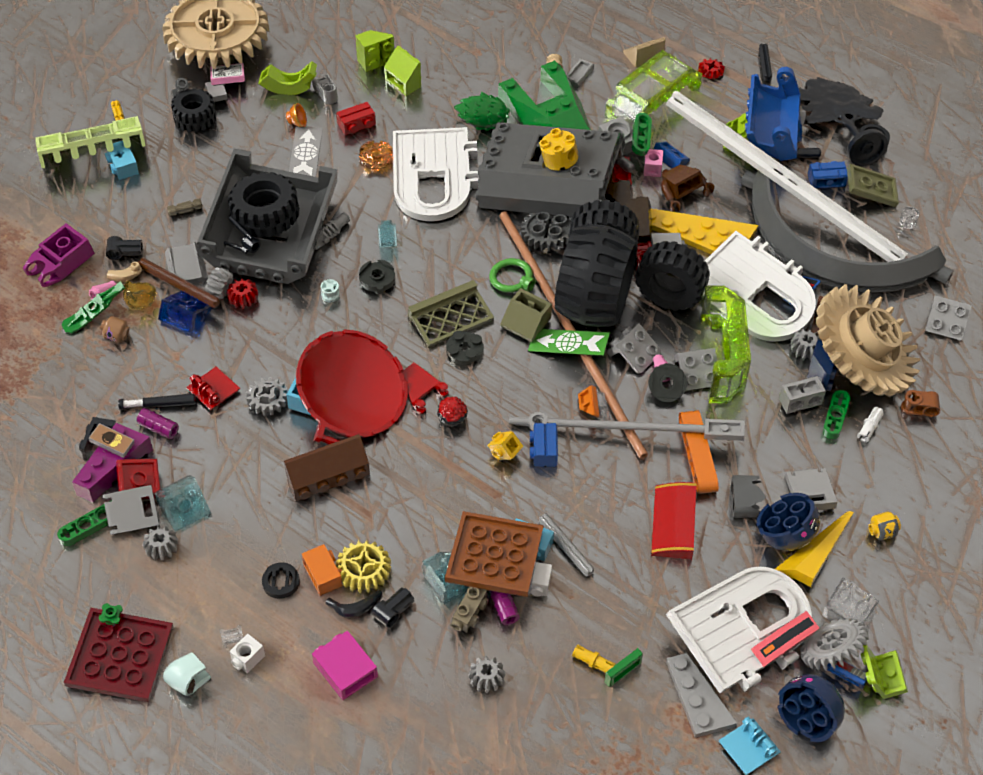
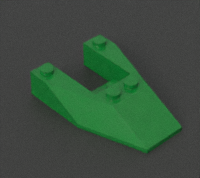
[498,60,591,130]

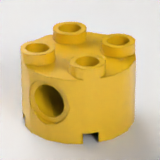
[539,128,578,171]

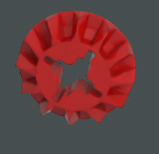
[698,58,725,79]

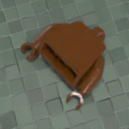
[661,165,715,212]

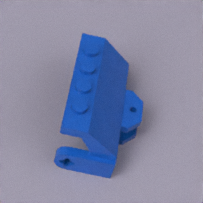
[745,67,802,161]

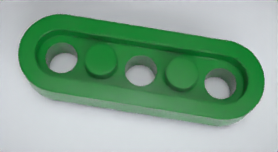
[632,113,652,156]

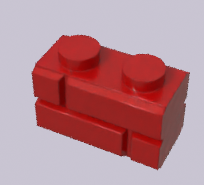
[336,102,376,135]

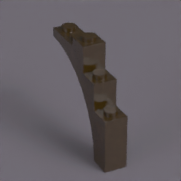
[605,169,652,243]

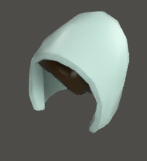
[163,652,211,696]

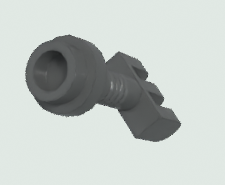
[171,78,189,99]

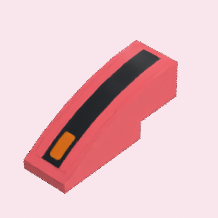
[751,611,820,667]

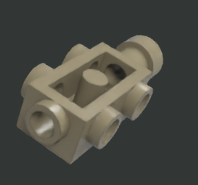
[450,587,489,633]

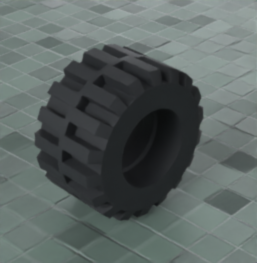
[171,88,216,132]

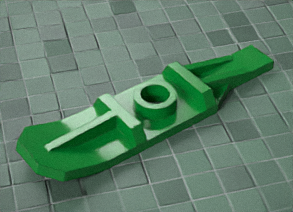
[62,281,125,334]

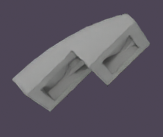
[205,82,227,102]

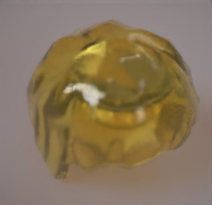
[123,280,156,310]

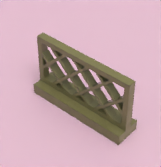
[408,280,494,348]

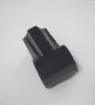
[106,236,143,260]
[372,587,414,628]

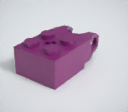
[23,223,95,287]

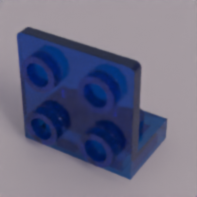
[158,290,211,333]

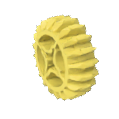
[336,540,391,593]

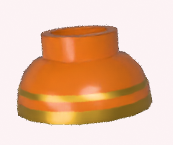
[286,103,307,127]

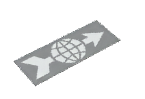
[289,126,323,177]

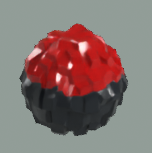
[437,396,468,427]

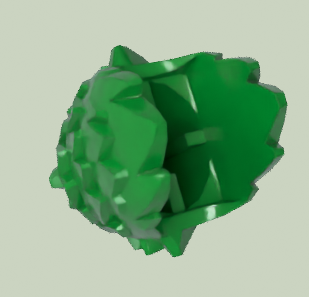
[454,92,510,131]

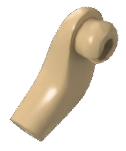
[107,262,142,283]

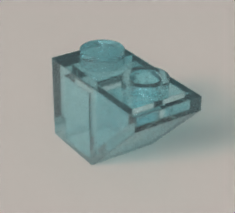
[377,220,397,247]

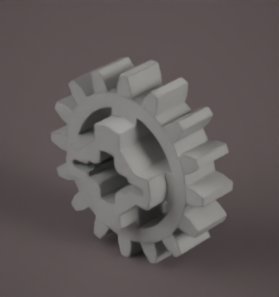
[246,377,288,416]

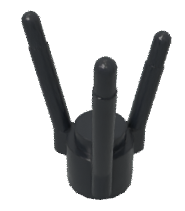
[224,216,261,254]

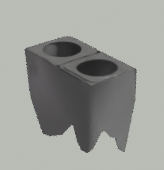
[730,475,766,518]

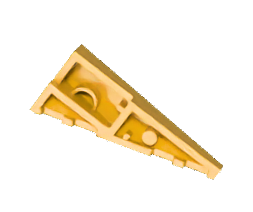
[775,511,854,587]

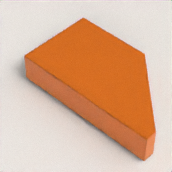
[578,385,599,418]

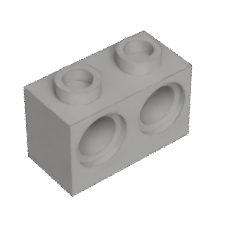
[779,376,826,414]

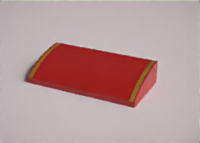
[651,482,696,560]

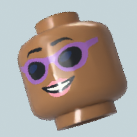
[100,316,130,343]

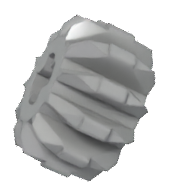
[205,267,233,300]
[790,329,822,361]
[143,526,179,561]
[469,655,505,694]

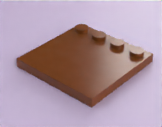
[445,511,544,597]

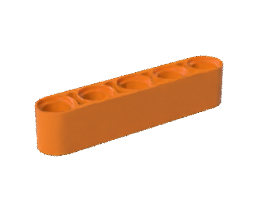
[679,410,719,494]

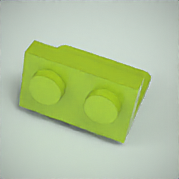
[861,645,908,699]

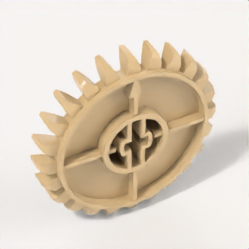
[162,0,270,69]
[816,284,920,396]

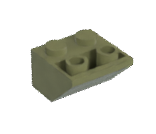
[500,288,552,342]

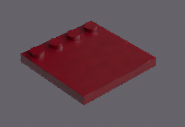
[64,608,173,703]

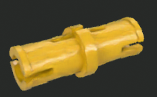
[572,644,616,673]

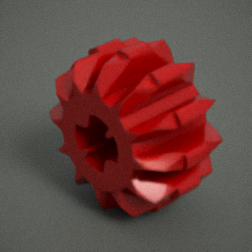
[227,278,259,309]

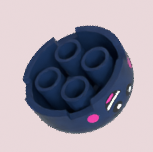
[756,493,820,551]
[777,674,845,742]

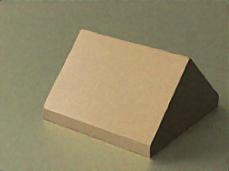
[623,37,666,68]

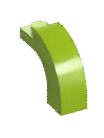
[258,61,317,95]

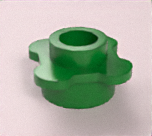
[99,603,123,625]

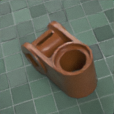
[901,390,940,417]

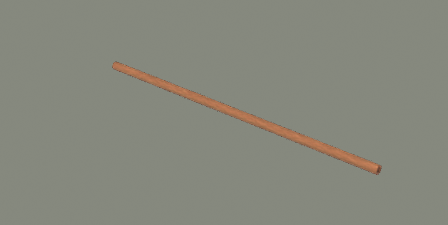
[499,211,648,459]

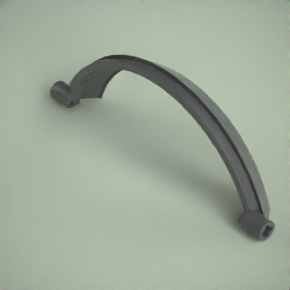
[741,170,954,293]

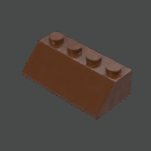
[284,434,370,501]

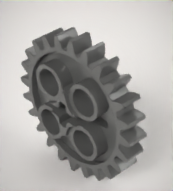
[520,212,572,251]

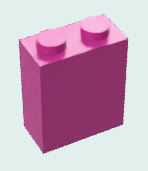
[312,630,378,701]

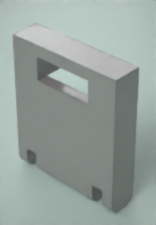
[785,467,837,510]
[103,485,159,535]

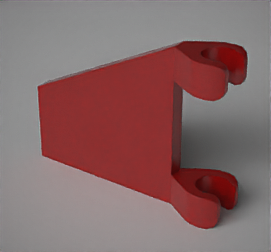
[403,362,449,414]

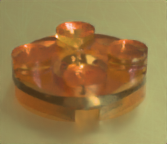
[359,140,393,172]

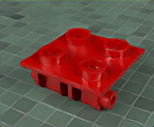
[186,366,240,411]

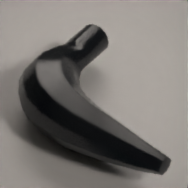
[325,590,382,618]

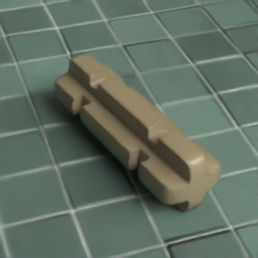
[167,198,202,216]

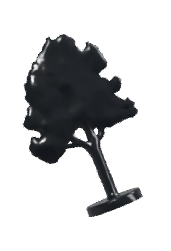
[799,77,887,166]

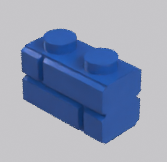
[808,161,848,189]
[530,423,558,467]

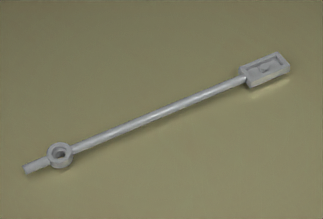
[509,412,745,441]

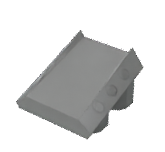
[165,242,208,288]

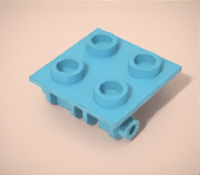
[719,717,781,775]

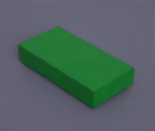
[604,648,643,687]

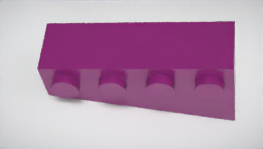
[72,423,153,502]

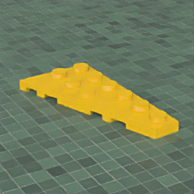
[651,208,758,254]

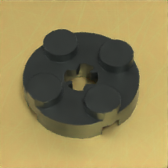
[359,260,395,294]
[446,331,484,366]
[648,363,687,402]

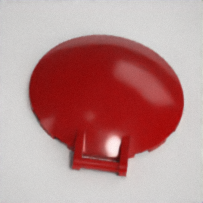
[296,329,408,445]

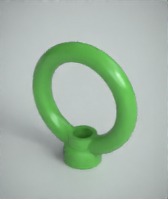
[489,258,536,293]

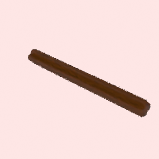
[138,258,220,308]

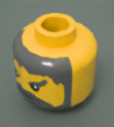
[868,512,901,541]

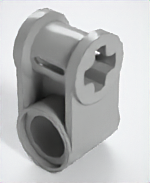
[312,74,338,105]

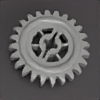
[800,618,869,671]

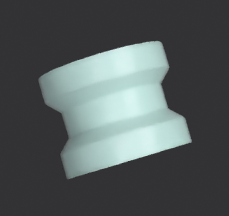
[321,279,340,303]

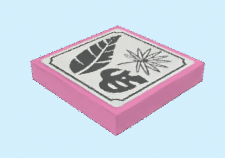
[210,63,245,85]

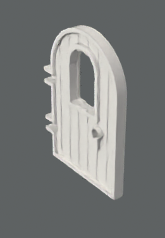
[393,127,479,221]
[701,231,816,341]
[666,567,812,693]

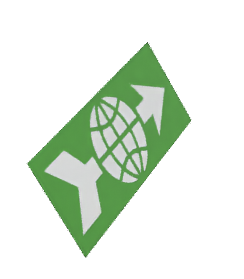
[528,329,610,355]

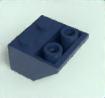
[807,340,838,398]

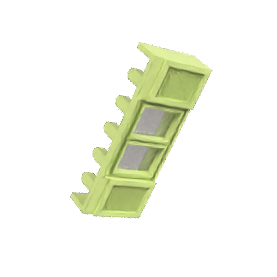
[35,116,146,168]

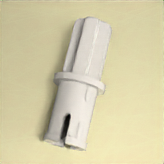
[857,407,884,442]

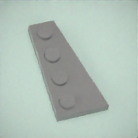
[666,653,737,738]

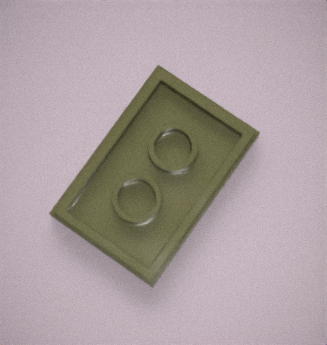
[847,164,899,207]

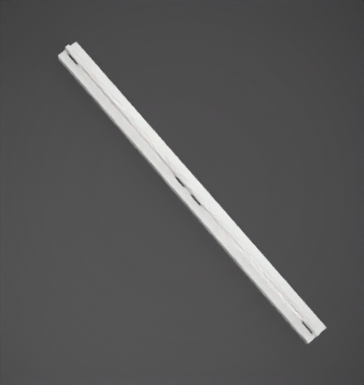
[666,91,908,262]

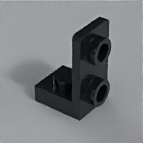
[79,417,116,459]

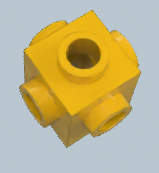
[487,431,523,460]

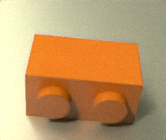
[302,544,342,596]

